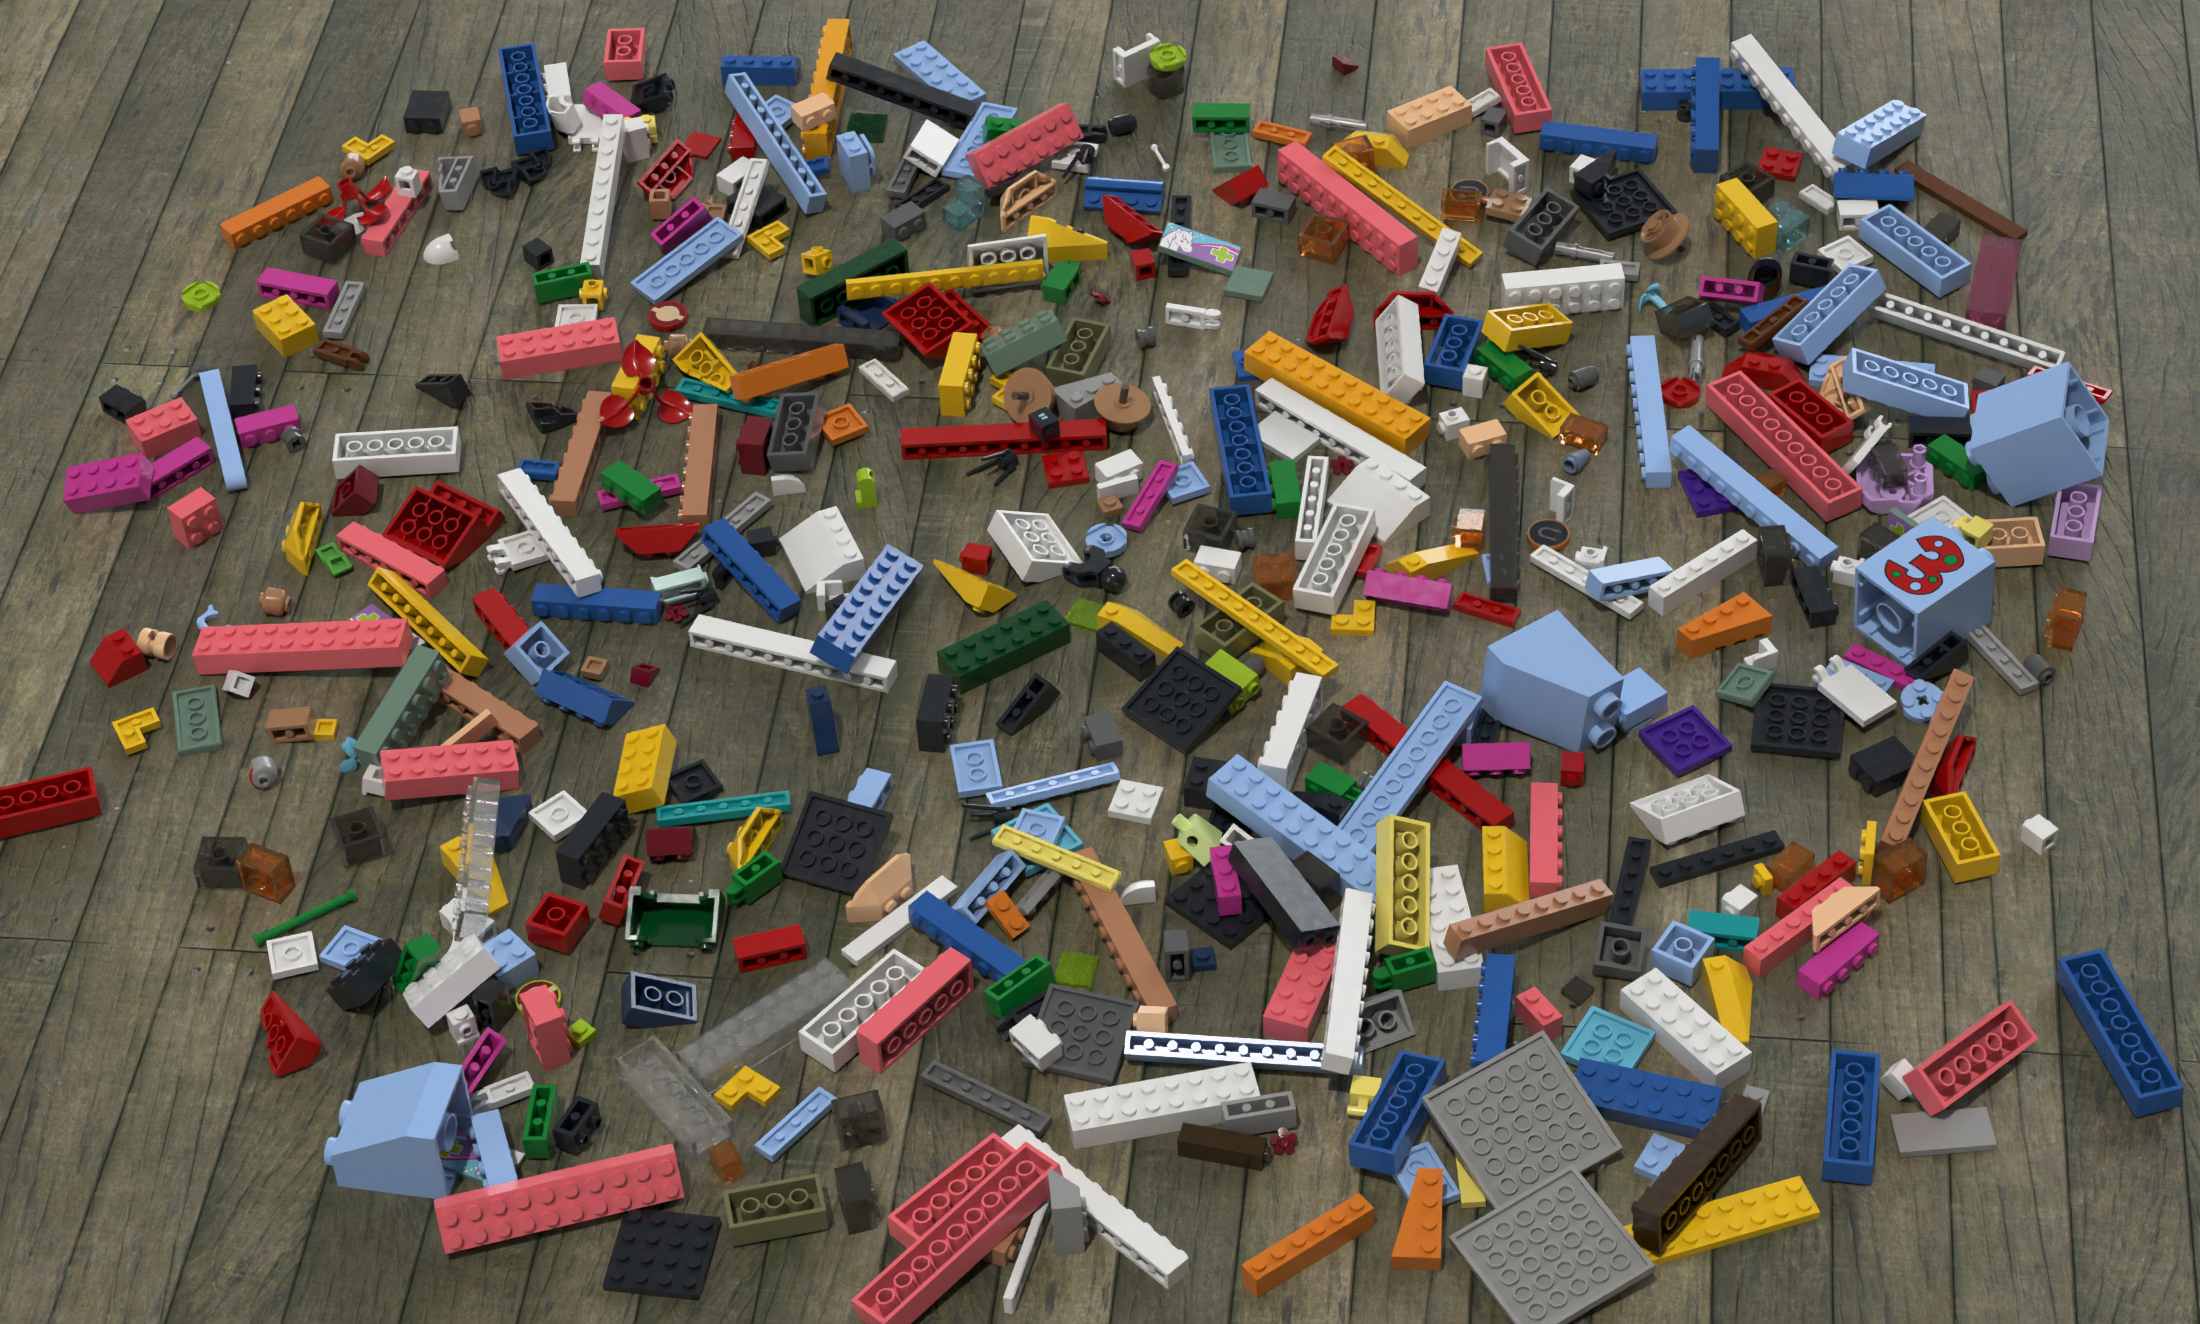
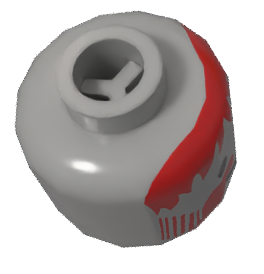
[248,756,278,789]

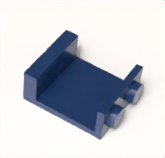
[837,296,897,340]

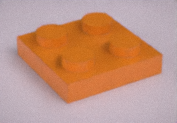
[821,403,869,446]

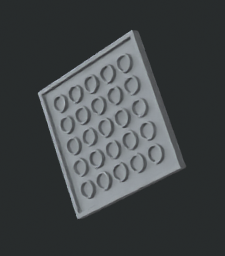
[1421,1030,1623,1210]
[1449,1164,1656,1324]

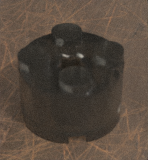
[1147,62,1185,100]

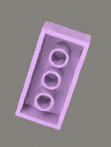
[2047,483,2102,561]

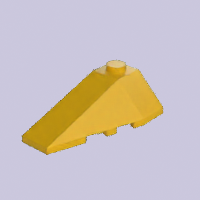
[1027,215,1108,263]
[672,332,737,393]
[1386,542,1479,580]
[933,559,1017,614]
[1097,602,1184,658]
[439,836,509,916]
[1701,955,1753,1045]

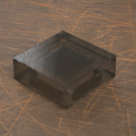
[1561,976,1594,1006]

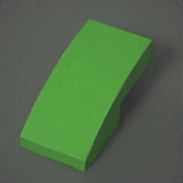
[315,541,353,577]

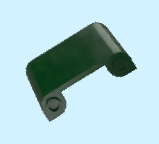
[625,886,725,951]

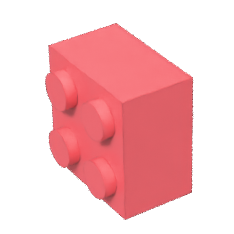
[167,487,223,550]

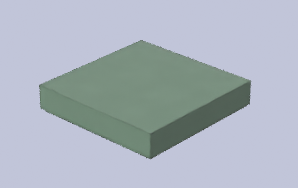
[1224,266,1274,302]
[1715,663,1776,707]

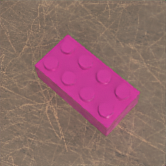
[63,453,153,514]

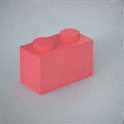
[1515,986,1563,1040]

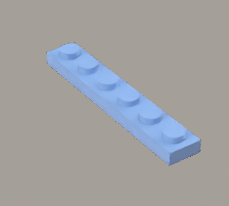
[986,762,1120,807]

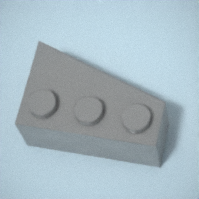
[438,156,480,211]
[1053,372,1123,420]

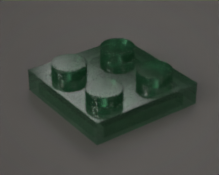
[846,112,889,144]

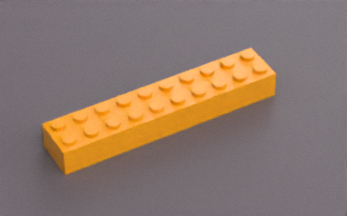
[801,19,853,161]
[1244,331,1431,456]

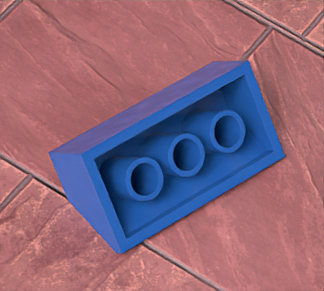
[720,55,801,86]
[1832,168,1914,201]
[535,669,634,727]

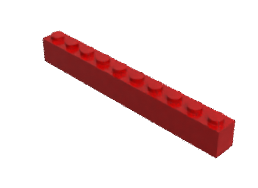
[901,419,1107,460]
[1342,693,1514,831]

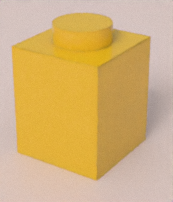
[1163,838,1193,876]

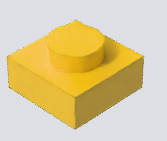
[1751,863,1773,896]

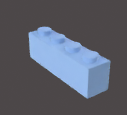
[1585,557,1673,601]
[847,768,893,810]
[951,849,1026,924]
[468,1109,518,1188]

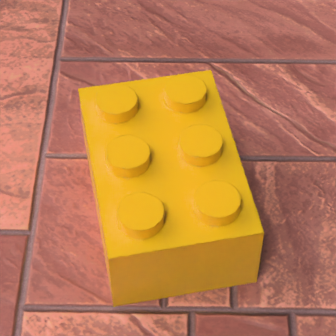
[252,294,319,358]

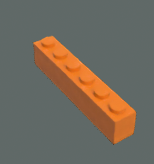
[220,176,334,250]
[729,343,849,403]
[1241,1193,1374,1298]

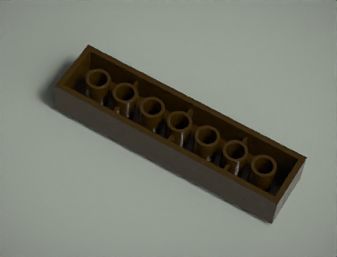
[1631,1093,1762,1253]

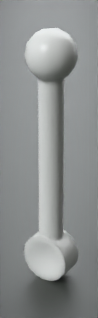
[1151,144,1170,172]

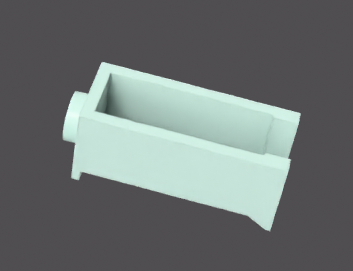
[650,565,709,605]

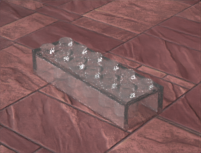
[615,1035,735,1162]

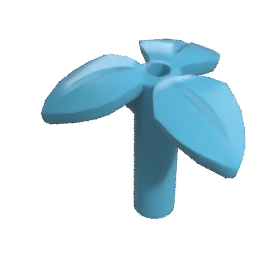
[1638,283,1673,315]
[339,737,361,773]

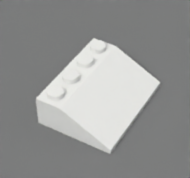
[967,234,1049,293]
[1327,456,1430,545]
[779,506,865,595]
[987,510,1083,583]
[1630,774,1745,845]

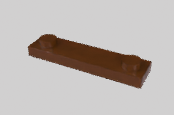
[1737,294,1809,351]

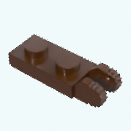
[313,338,370,371]

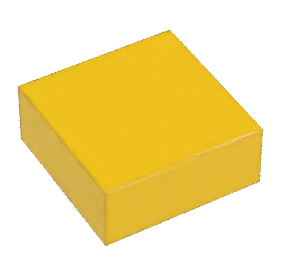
[313,719,339,741]

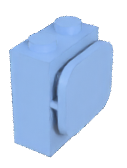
[836,131,877,194]
[1615,667,1668,733]

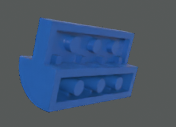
[1083,176,1166,215]

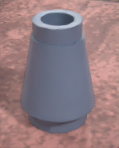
[1562,448,1591,474]

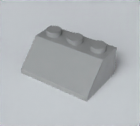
[1357,989,1416,1053]
[1048,1170,1089,1255]

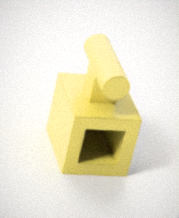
[1953,515,1994,549]
[1347,1075,1382,1117]

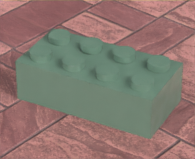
[981,309,1068,377]

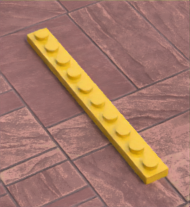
[1322,145,1483,269]
[846,259,1044,300]
[1171,559,1339,682]

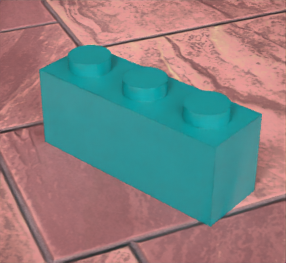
[1687,910,1759,952]

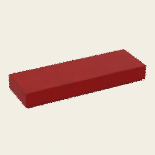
[1453,591,1521,628]

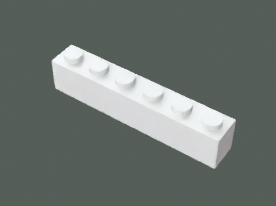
[1295,456,1329,560]
[1648,529,1758,617]

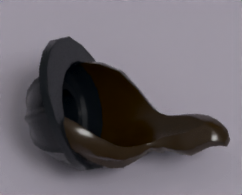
[1747,257,1782,302]

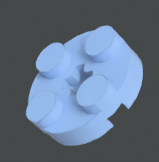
[1086,523,1127,560]
[1900,679,1942,723]

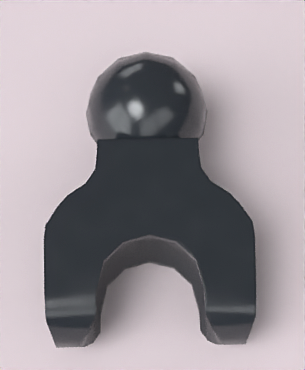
[1062,545,1127,592]

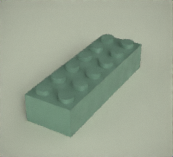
[353,645,450,772]

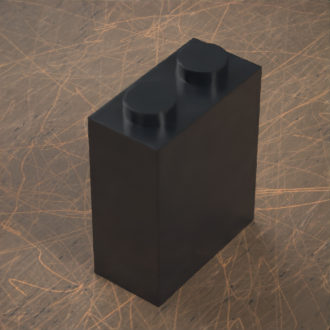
[403,90,452,134]
[726,185,788,230]
[1848,735,1915,798]

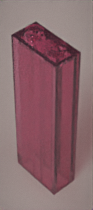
[1965,235,2023,331]

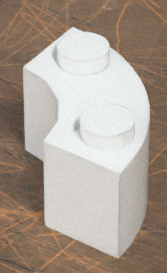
[546,94,581,134]

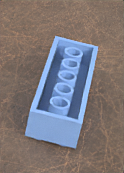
[1832,100,1927,169]
[1858,204,1972,298]
[1772,263,1886,365]
[1842,347,1969,417]

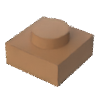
[1096,494,1124,519]
[580,656,609,681]

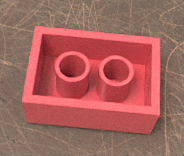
[604,28,647,81]
[125,397,202,459]
[519,984,573,1072]

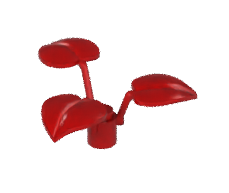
[312,176,393,228]
[599,339,693,428]

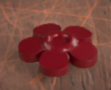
[1090,289,1111,303]
[1330,455,1354,475]
[664,604,689,623]
[1270,1127,1297,1155]

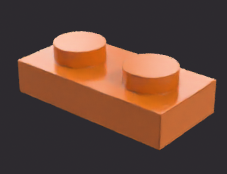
[984,890,1030,941]

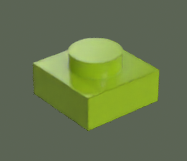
[567,1018,597,1049]

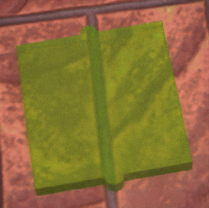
[1065,598,1105,633]
[1055,951,1099,989]

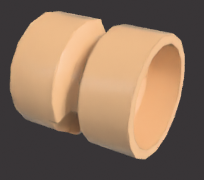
[137,627,177,660]

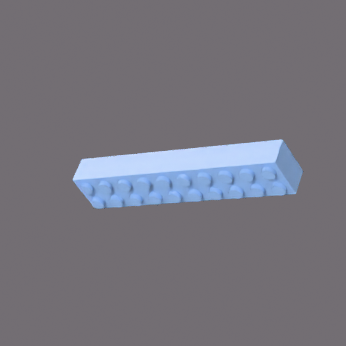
[1206,754,1376,920]

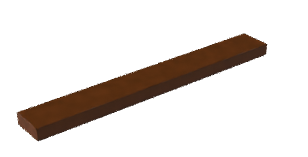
[1894,160,2028,245]

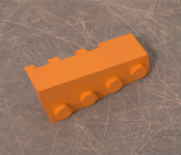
[1676,592,1773,659]
[1391,1168,1443,1271]

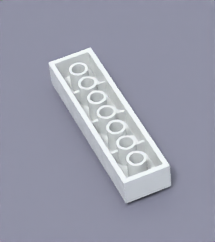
[1064,1062,1261,1150]

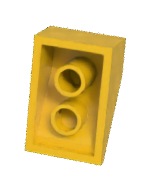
[1503,372,1580,439]
[1249,635,1324,686]

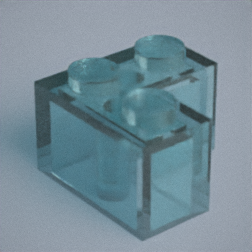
[941,174,986,232]
[1767,199,1811,253]

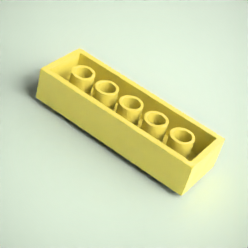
[1375,814,1430,956]

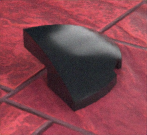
[511,147,550,184]
[480,166,520,197]
[526,402,578,432]

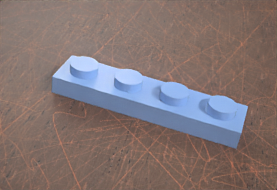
[754,1086,837,1162]

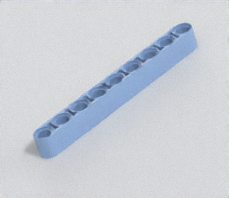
[199,369,248,492]

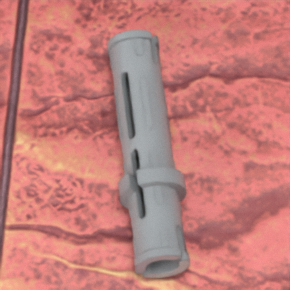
[1310,113,1368,131]
[1555,241,1615,262]
[1688,334,1704,383]

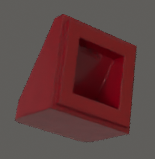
[1332,55,1359,75]
[630,663,660,687]

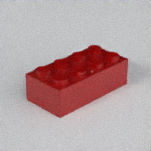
[1768,378,1854,453]

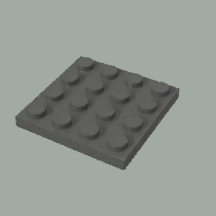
[1022,983,1140,1086]

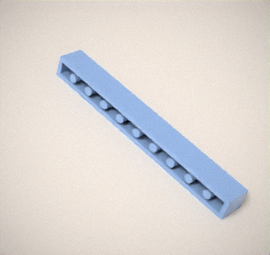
[725,72,827,214]
[1626,335,1672,488]
[1669,425,1838,571]
[1124,1031,1364,1076]

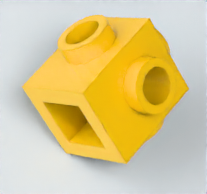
[801,246,833,276]
[579,279,609,310]

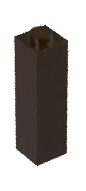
[1177,1122,1271,1171]

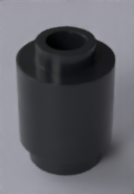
[1108,113,1137,135]

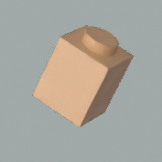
[1133,1005,1168,1033]

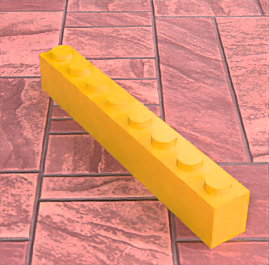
[367,567,489,677]

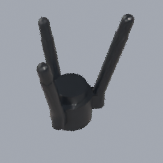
[1062,144,1096,179]
[1517,344,1558,378]
[966,448,1018,486]
[669,585,718,628]
[961,803,1012,841]

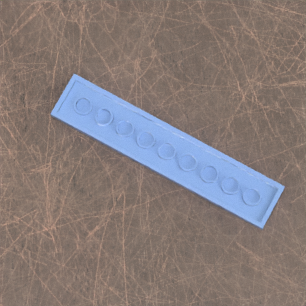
[1337,681,1483,853]

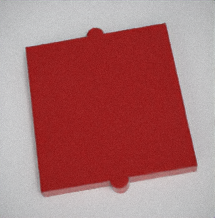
[684,131,722,160]

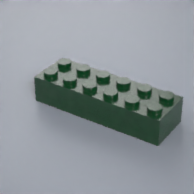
[796,238,909,329]
[937,599,1071,695]

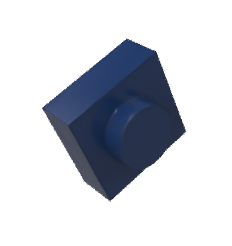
[1190,947,1216,972]

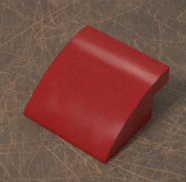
[881,282,993,359]
[382,480,506,569]

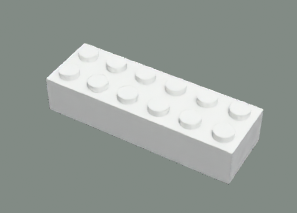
[1501,263,1625,314]
[1375,295,1425,404]
[332,426,462,479]
[1292,502,1377,615]
[1257,672,1322,792]
[1430,865,1484,991]
[798,949,924,1072]
[1619,968,1752,1089]

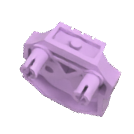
[1855,444,1934,515]

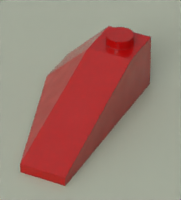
[260,991,322,1077]

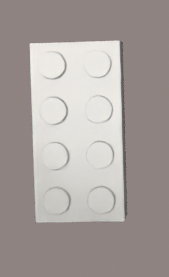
[403,934,500,1028]

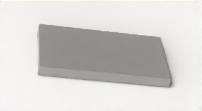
[1890,1107,1997,1158]

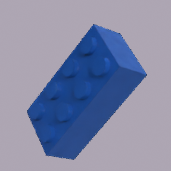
[1424,314,1484,390]

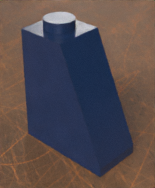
[805,685,839,756]
[486,794,533,853]

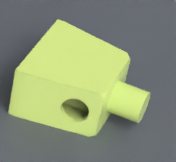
[1172,813,1222,866]

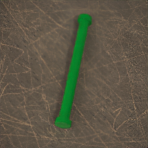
[252,889,357,947]

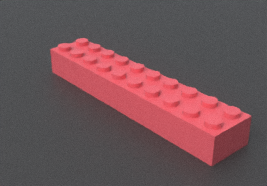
[1277,141,1418,276]
[1705,370,1863,522]
[192,618,413,675]
[851,1142,1063,1324]
[434,1144,685,1254]

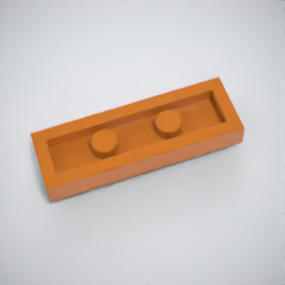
[1252,120,1313,148]

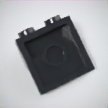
[631,73,676,112]

